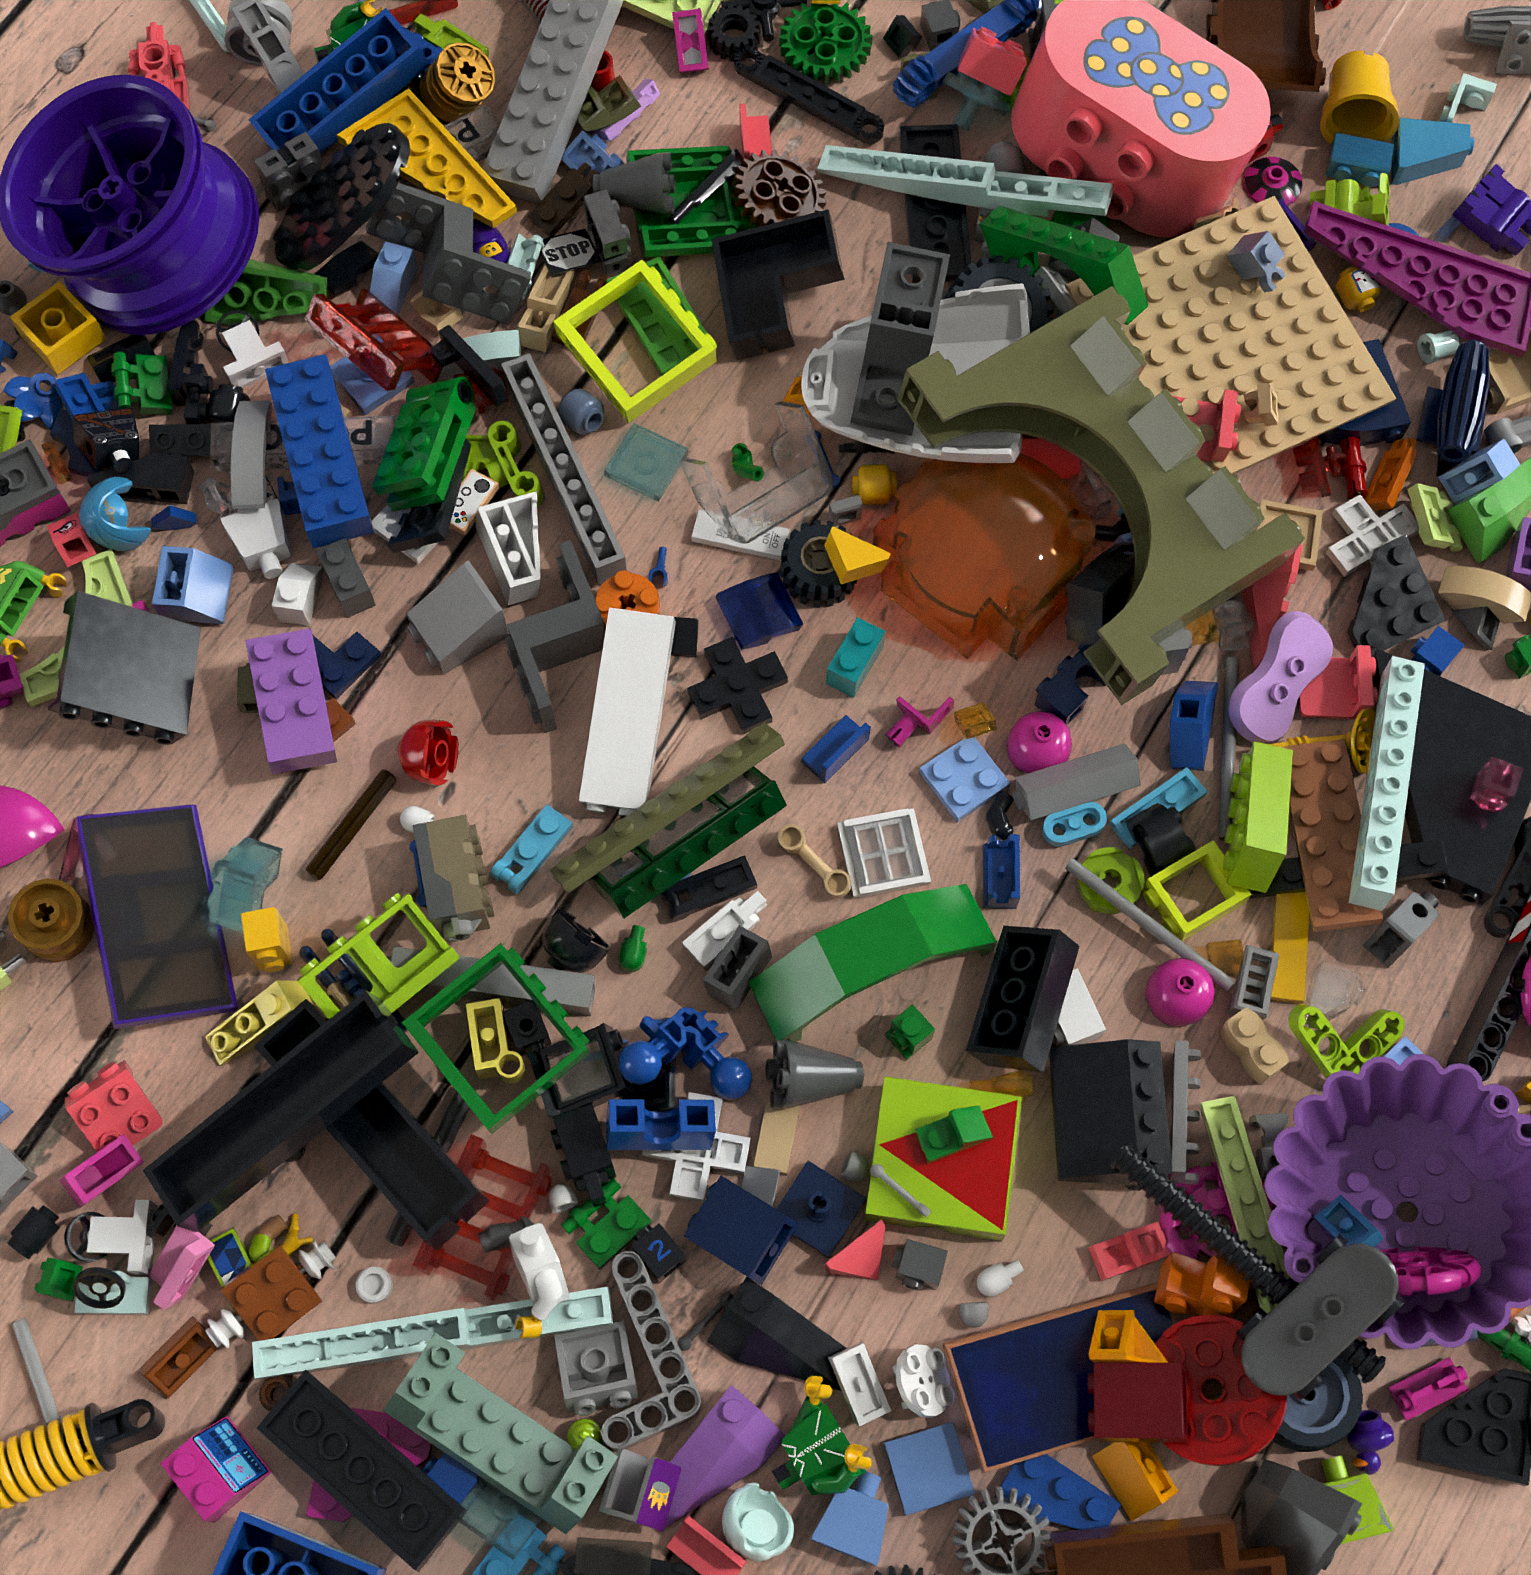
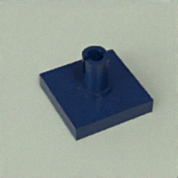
[777,1160,866,1259]

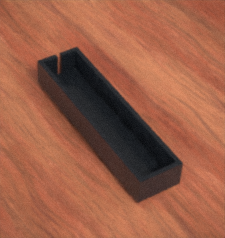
[143,990,419,1232]
[254,999,490,1250]

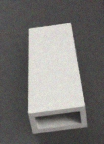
[579,607,676,817]

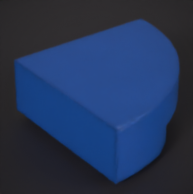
[151,505,197,530]

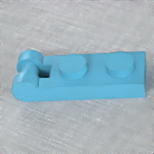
[489,804,573,894]

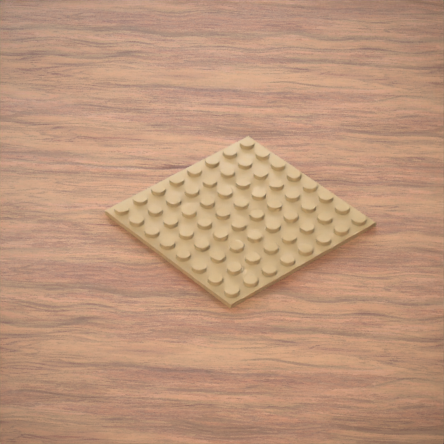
[1065,196,1397,475]

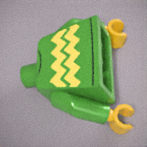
[0,561,67,662]

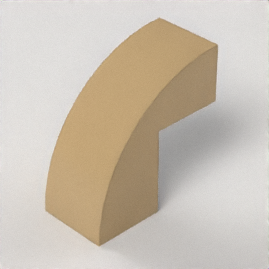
[1438,566,1531,623]

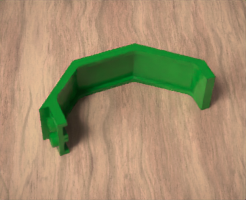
[748,884,997,1042]

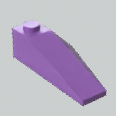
[665,1385,786,1528]

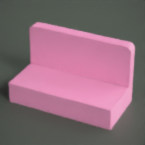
[149,1226,215,1310]

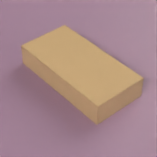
[753,1100,800,1176]

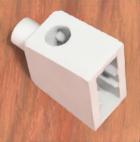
[220,498,291,579]

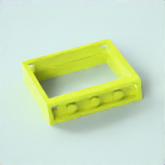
[553,260,717,424]

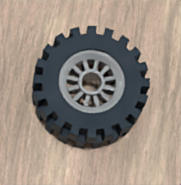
[942,255,1055,333]

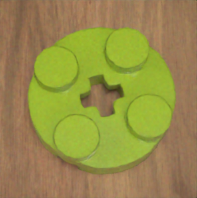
[1077,847,1145,914]

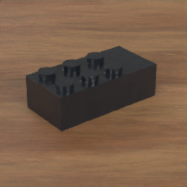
[966,925,1080,1073]

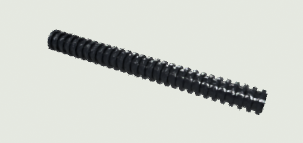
[1110,1142,1386,1384]

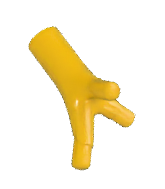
[282,1213,313,1257]

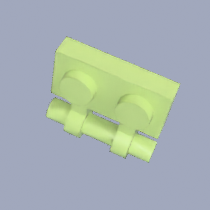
[1408,483,1463,552]

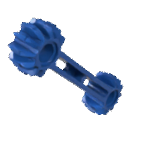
[893,0,1042,108]

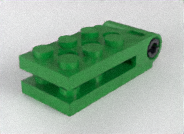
[371,376,477,511]

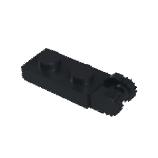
[168,319,204,406]

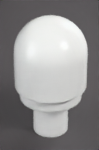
[400,806,435,833]
[977,1259,1024,1297]

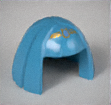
[79,477,151,551]

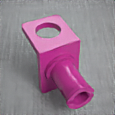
[885,696,954,748]

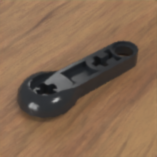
[1484,816,1531,938]

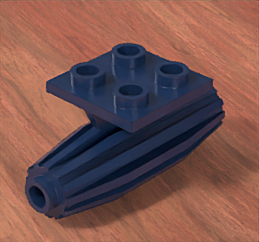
[1416,340,1490,463]

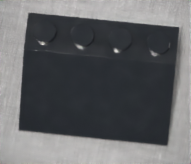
[1049,1039,1173,1186]

